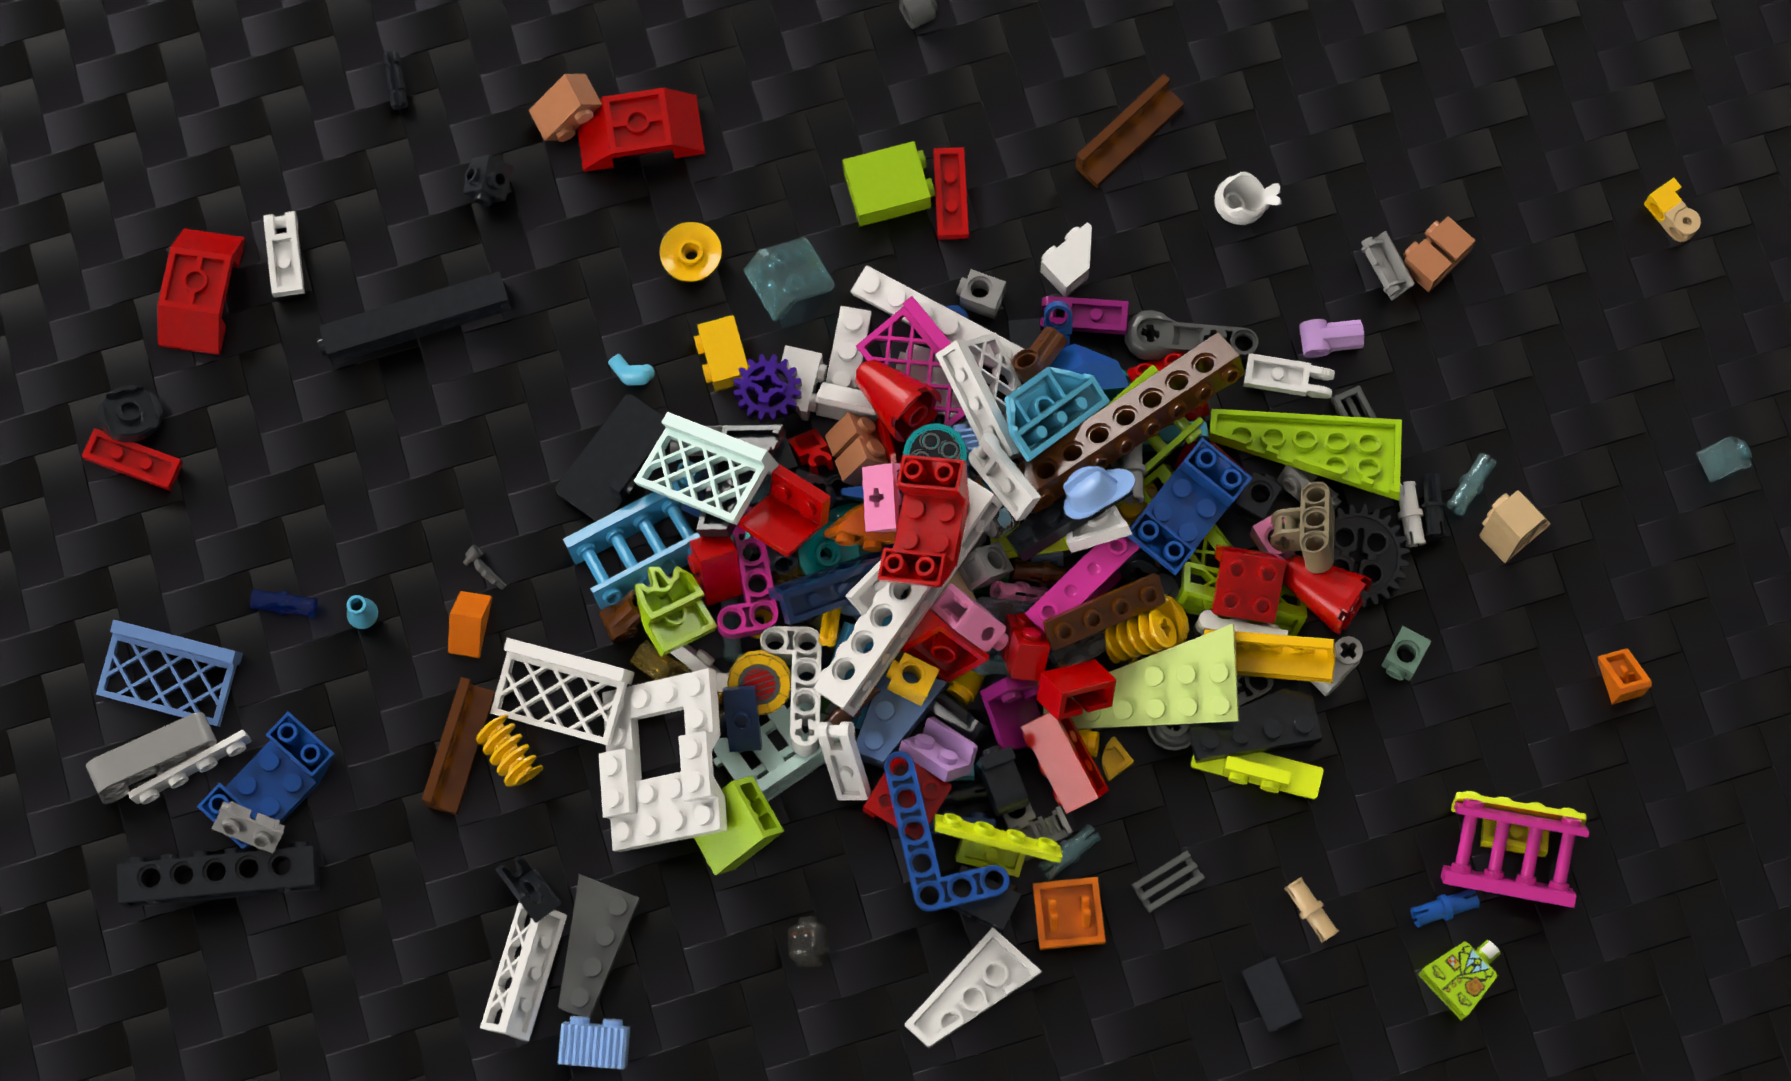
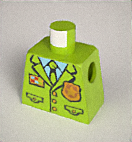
[1418,940,1501,1021]

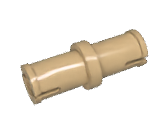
[1284,877,1339,943]

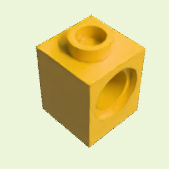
[885,652,940,707]

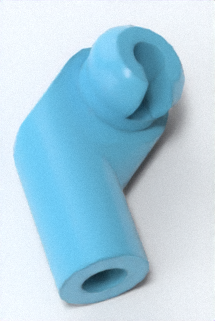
[608,354,655,385]

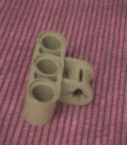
[1271,482,1335,573]

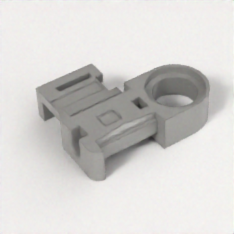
[1002,803,1072,861]

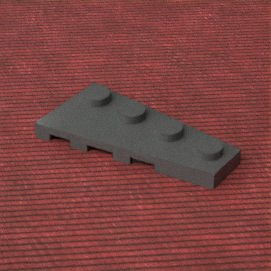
[558,874,640,1019]

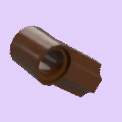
[1012,326,1067,385]
[599,590,641,643]

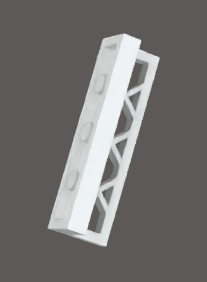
[480,902,567,1041]

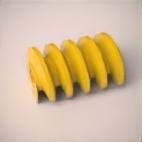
[1105,610,1177,664]
[476,715,543,787]

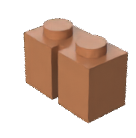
[529,74,602,142]
[1403,216,1476,293]
[825,411,889,487]

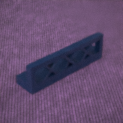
[768,548,883,625]

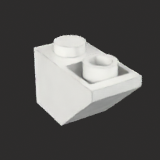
[1040,222,1092,297]
[778,345,827,421]

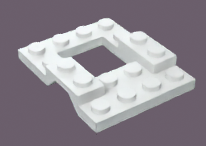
[599,668,728,852]

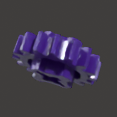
[733,354,802,423]

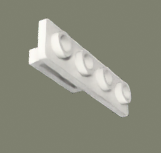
[128,730,252,804]

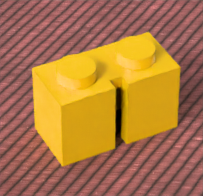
[694,315,749,392]

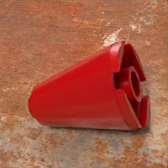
[855,359,942,442]
[1282,554,1372,635]

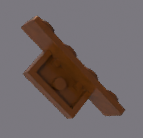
[1043,573,1166,651]

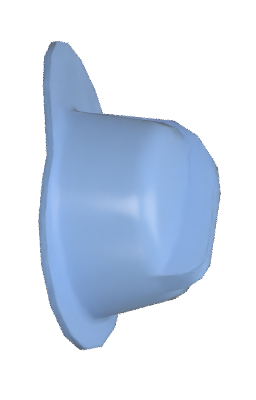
[1063,466,1135,519]

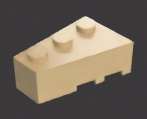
[1479,490,1551,563]

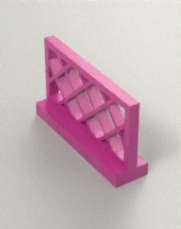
[856,296,966,427]

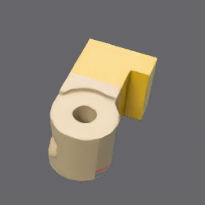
[1644,178,1701,242]

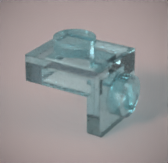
[1696,436,1752,482]

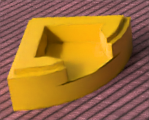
[1101,736,1134,782]

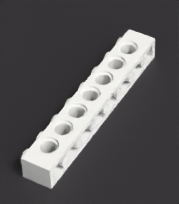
[814,477,1003,717]

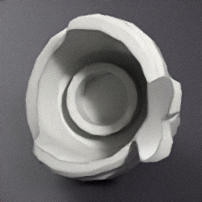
[1215,172,1281,225]

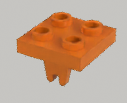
[1032,877,1105,950]

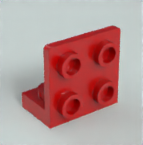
[738,465,831,557]
[1211,545,1286,623]
[863,759,952,840]

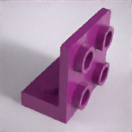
[980,677,1041,750]

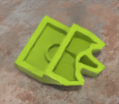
[634,566,717,657]

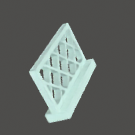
[634,412,779,525]

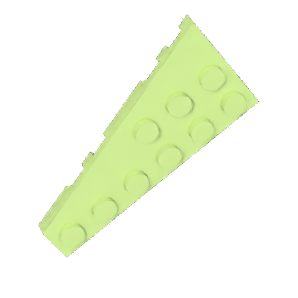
[1044,624,1239,729]

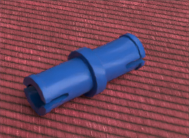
[1410,888,1480,928]

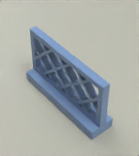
[96,619,243,727]

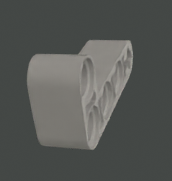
[86,712,217,804]

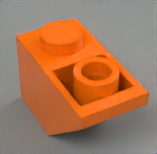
[823,502,896,552]

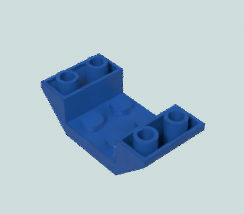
[1127,437,1252,575]
[197,711,335,850]

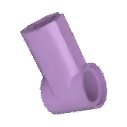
[1299,319,1364,358]

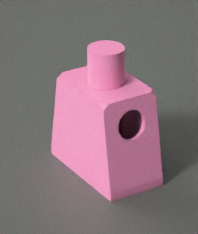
[931,583,1009,652]

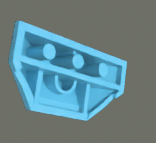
[1005,367,1110,462]

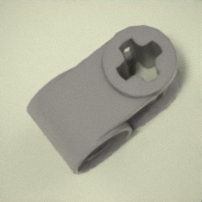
[1310,636,1363,697]

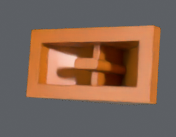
[448,591,492,658]
[1597,648,1652,704]

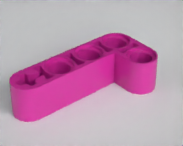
[717,506,778,639]

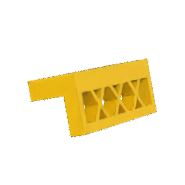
[1204,629,1337,683]

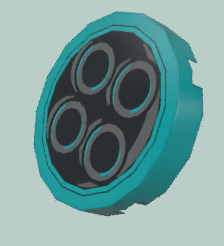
[903,423,968,464]

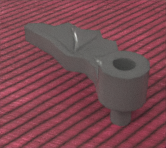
[463,545,506,590]

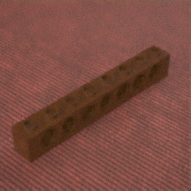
[1017,332,1245,515]

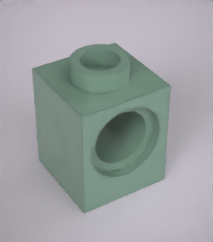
[1381,626,1431,681]

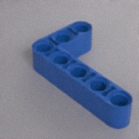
[884,751,1009,912]

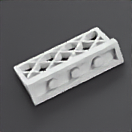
[935,333,1023,461]
[490,638,635,746]

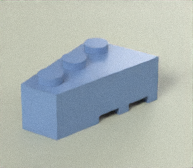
[856,663,947,769]

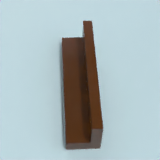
[1075,74,1184,188]
[421,677,496,815]

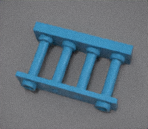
[563,481,700,610]

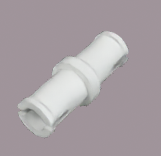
[1397,481,1426,548]

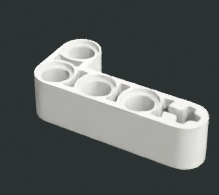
[760,626,822,757]

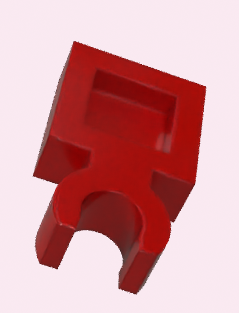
[787,428,834,475]

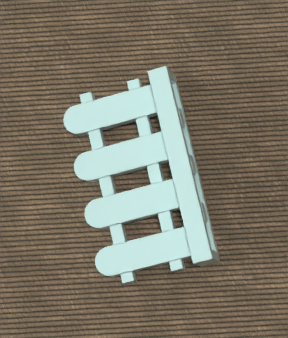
[713,702,841,802]

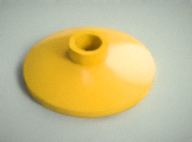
[660,222,722,282]

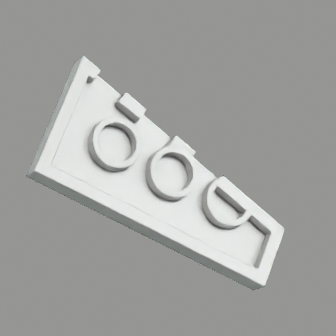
[904,928,1042,1048]

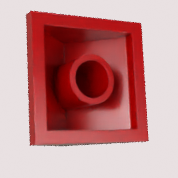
[901,609,990,683]

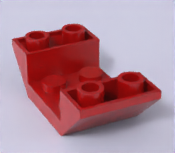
[577,88,705,172]
[157,228,246,355]
[877,455,969,587]

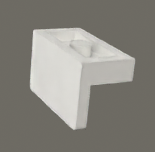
[816,382,879,422]

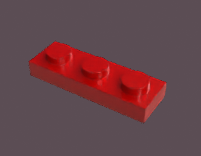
[933,147,969,240]
[82,428,183,491]

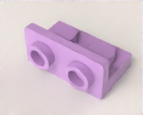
[899,716,978,782]

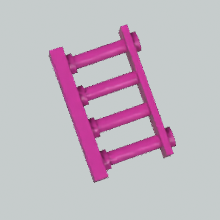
[1025,536,1140,638]
[1441,798,1589,908]

